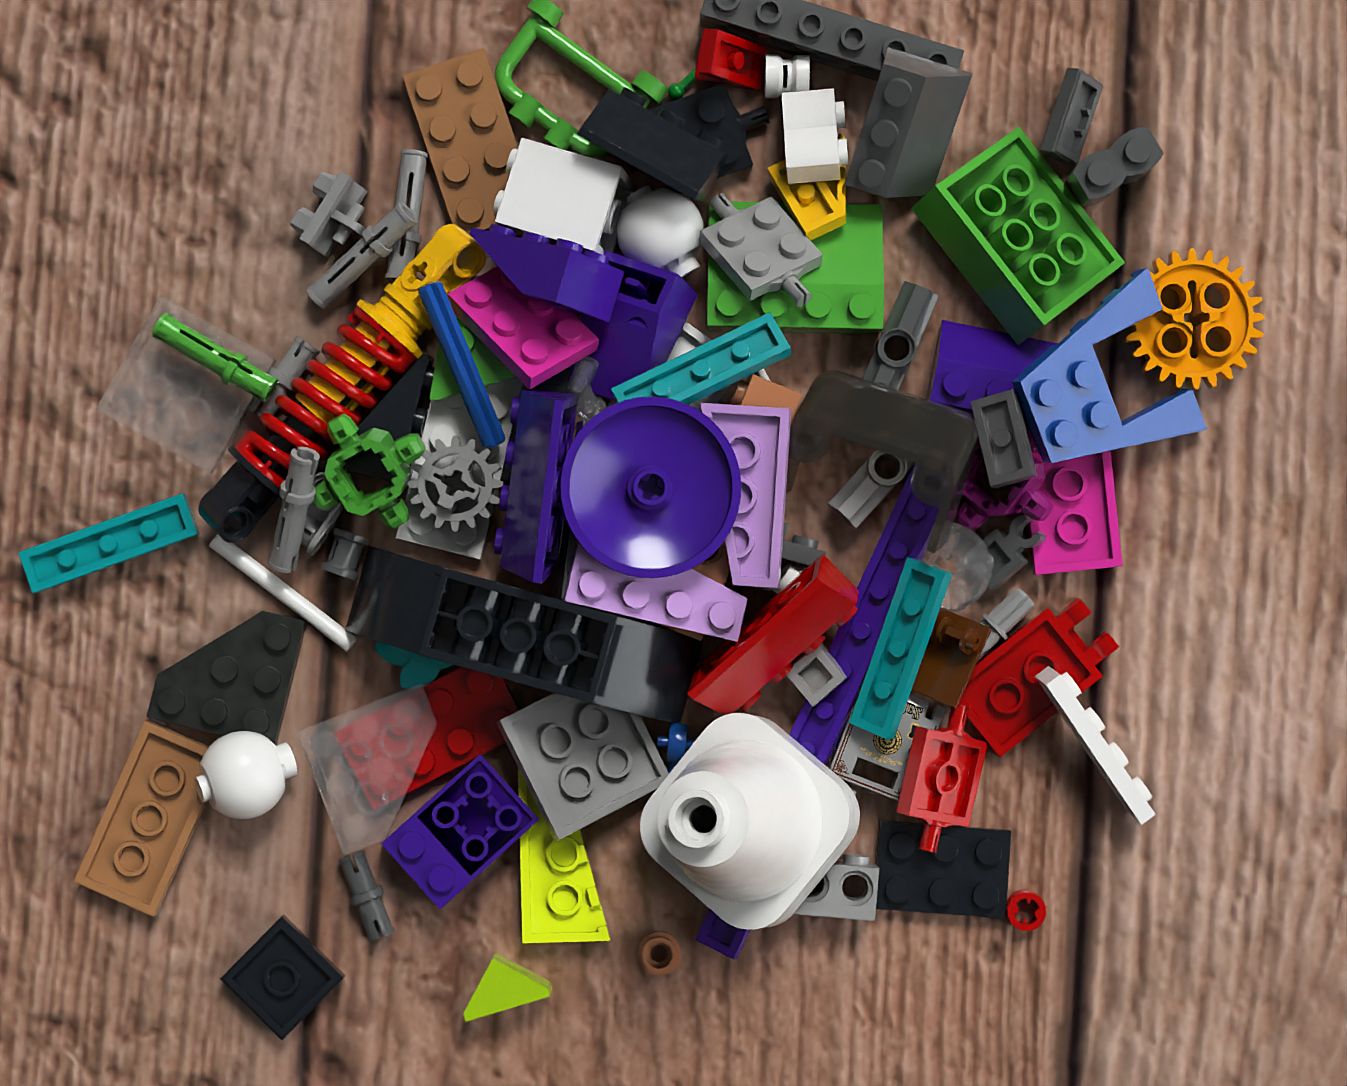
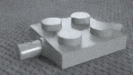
[699,193,823,307]

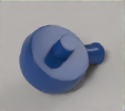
[657,722,696,773]

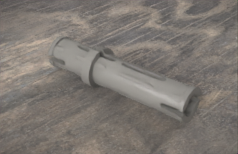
[385,149,428,282]
[306,202,419,308]
[269,447,320,573]

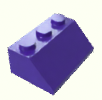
[925,320,1058,423]

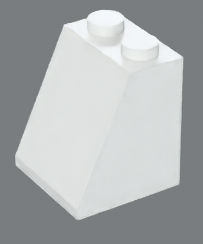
[493,138,635,254]

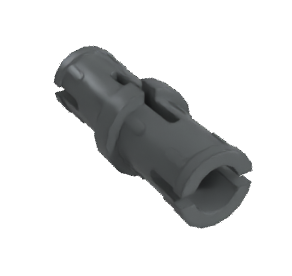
[338,850,395,942]

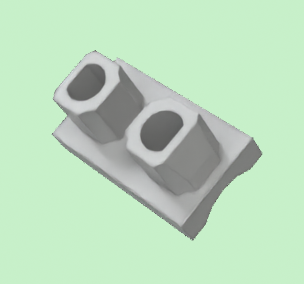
[290,172,368,258]

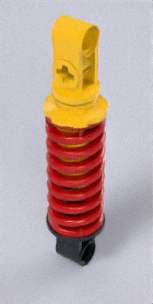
[198,224,487,543]

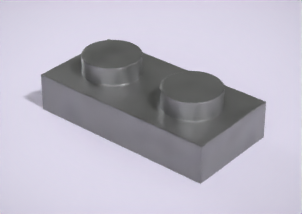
[970,389,1037,489]

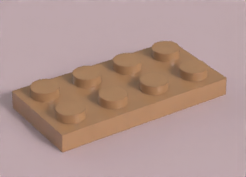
[402,48,518,235]
[73,720,209,917]

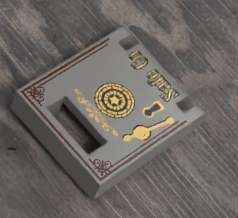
[829,695,945,803]

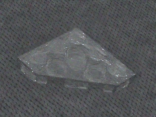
[297,684,438,855]

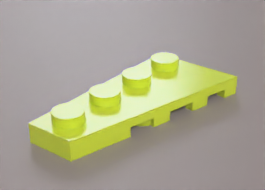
[518,768,611,943]

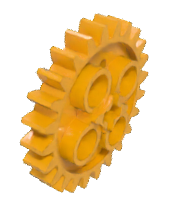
[1123,248,1265,391]

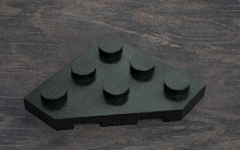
[146,611,307,745]

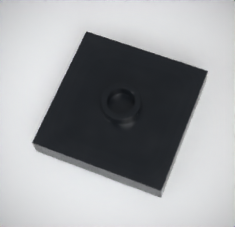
[220,915,345,1040]

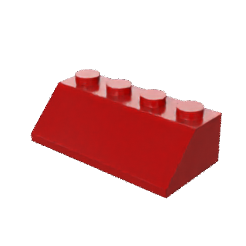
[687,553,859,715]

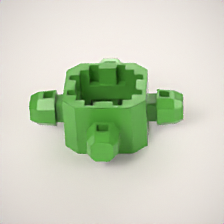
[314,413,426,529]

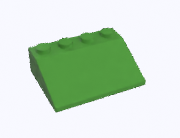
[911,127,1125,345]
[707,201,884,335]

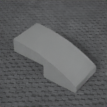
[787,642,847,707]

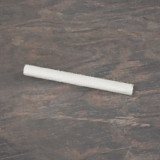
[209,534,357,652]

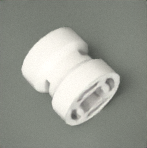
[764,54,810,98]

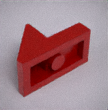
[695,29,767,91]

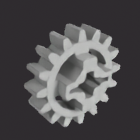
[407,436,504,532]

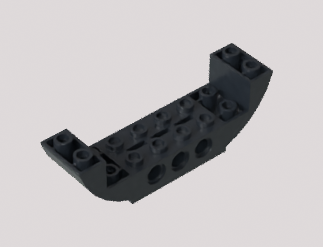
[345,546,703,723]

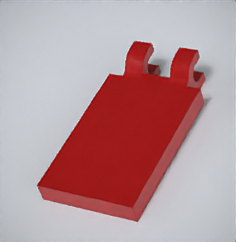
[959,598,1119,757]

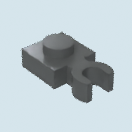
[964,514,1046,590]

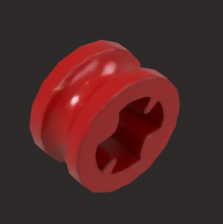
[1006,890,1046,931]

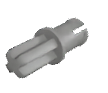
[977,588,1034,663]

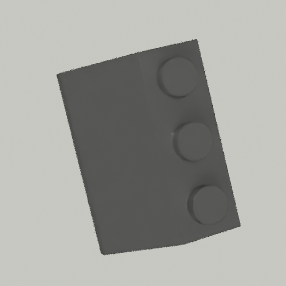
[845,47,972,198]

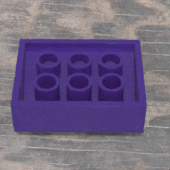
[494,388,579,584]

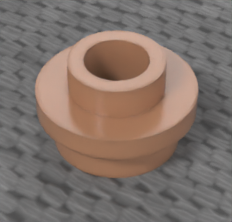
[637,931,681,976]

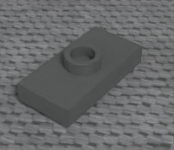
[1040,68,1103,166]

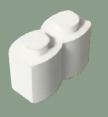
[782,88,849,184]

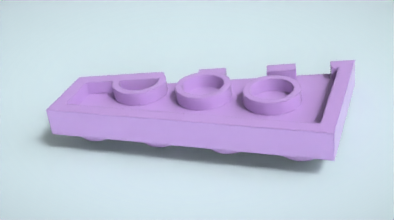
[701,403,792,588]
[563,542,748,642]

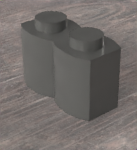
[1065,127,1164,207]

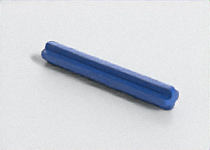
[418,281,506,448]

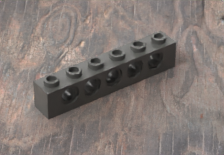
[699,0,964,81]

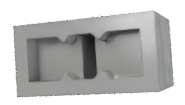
[794,854,879,921]

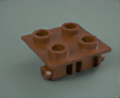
[912,608,992,708]

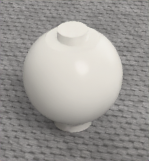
[617,185,704,278]
[194,731,297,819]

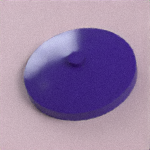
[559,396,741,578]

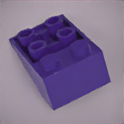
[469,224,624,323]
[570,250,698,402]
[381,754,539,909]

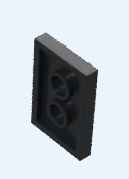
[876,820,1011,918]

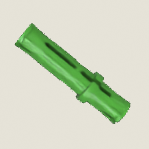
[152,313,279,403]

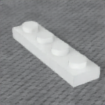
[1035,666,1156,825]

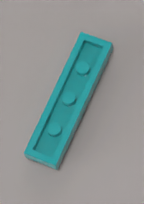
[611,312,791,405]
[18,493,200,594]
[849,557,953,739]

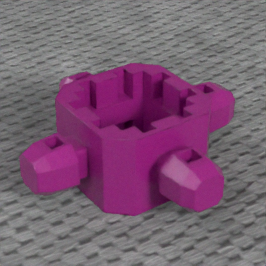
[947,422,1054,531]

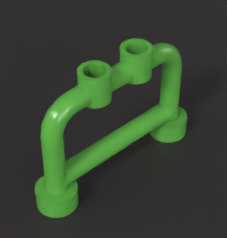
[495,0,669,157]

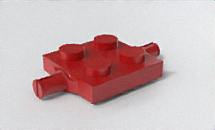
[896,704,988,853]

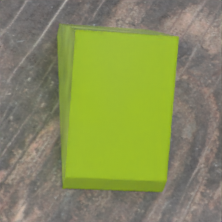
[463,953,552,1022]

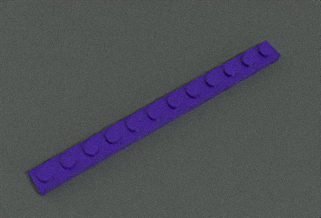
[695,462,956,960]

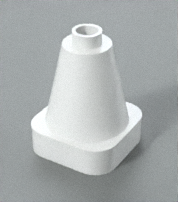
[640,713,860,930]

